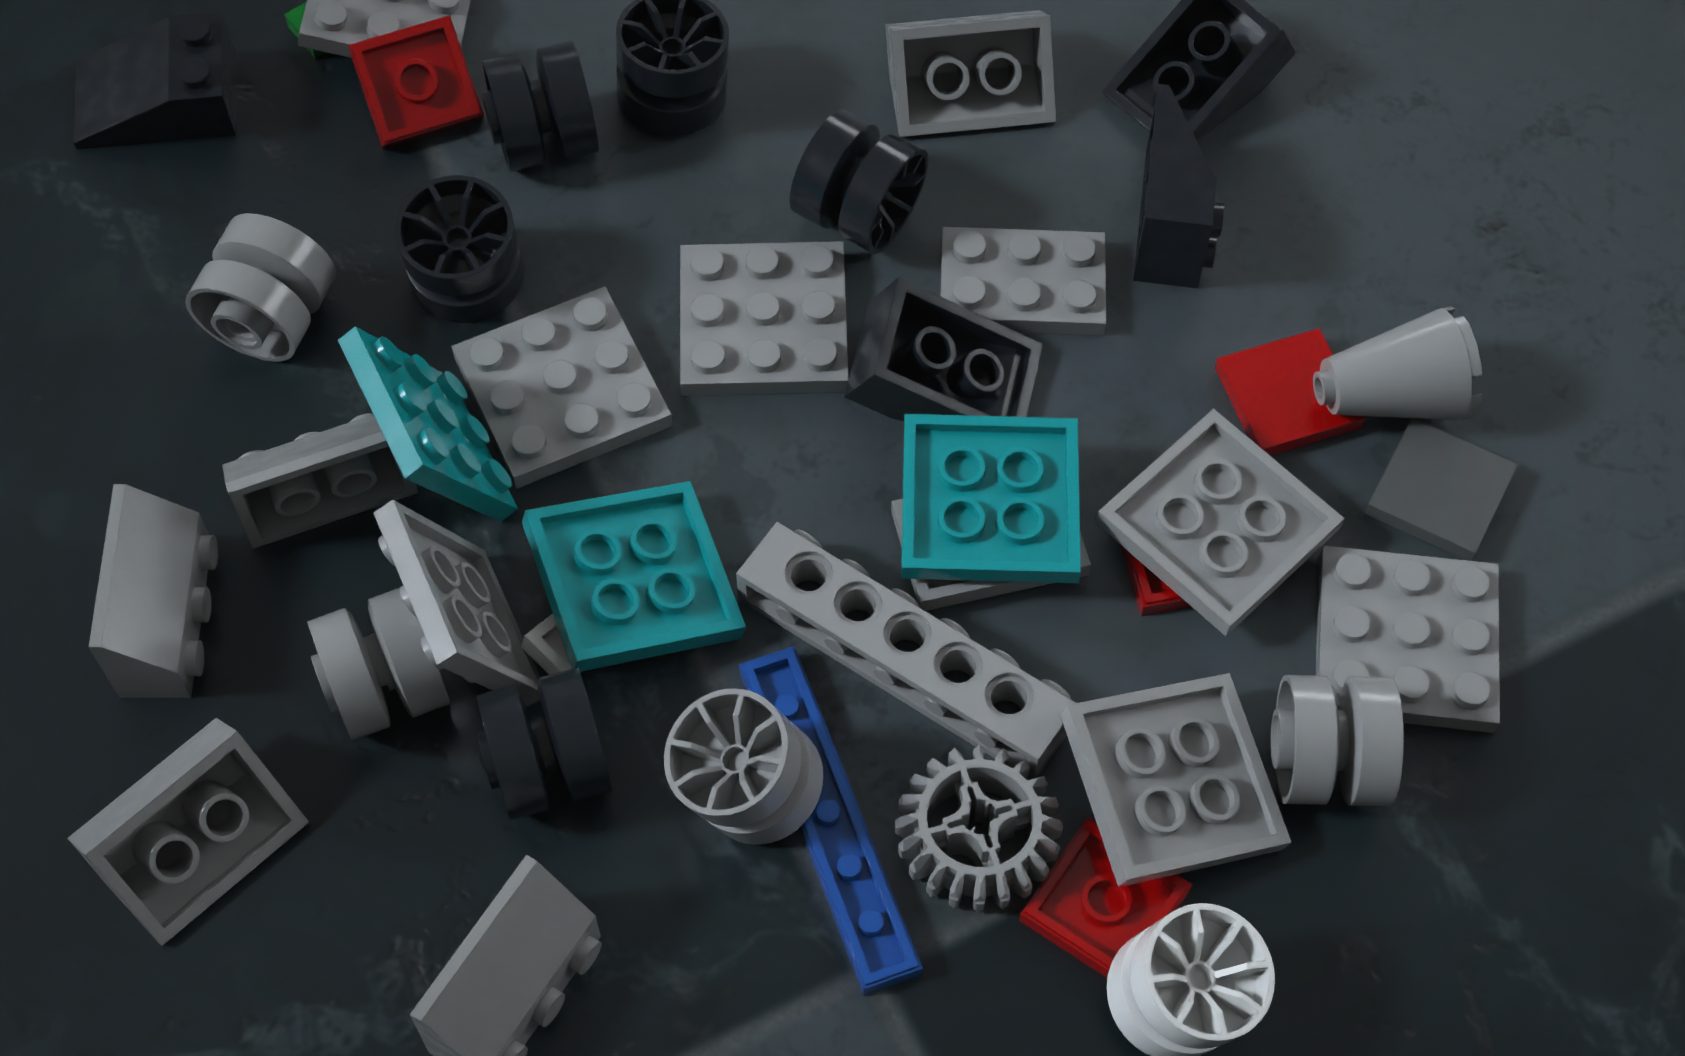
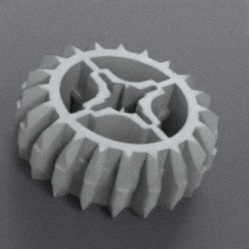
[895,745,1063,913]

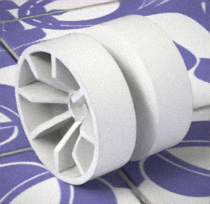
[1107,903,1275,1056]

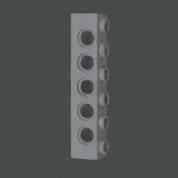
[736,522,1076,780]

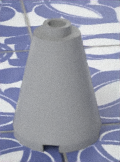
[1313,307,1482,420]

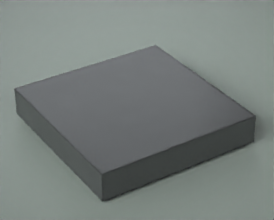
[1364,418,1518,561]

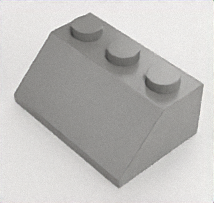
[885,10,1056,137]
[222,413,419,549]
[89,484,218,698]
[67,718,309,946]
[410,855,602,1056]

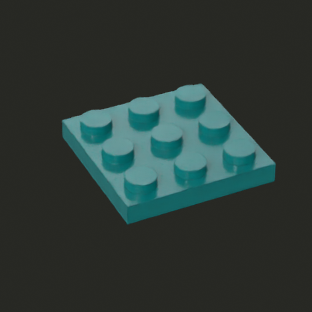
[338,326,518,522]
[901,414,1081,583]
[522,481,746,672]

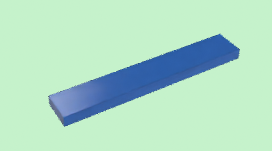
[739,646,923,996]

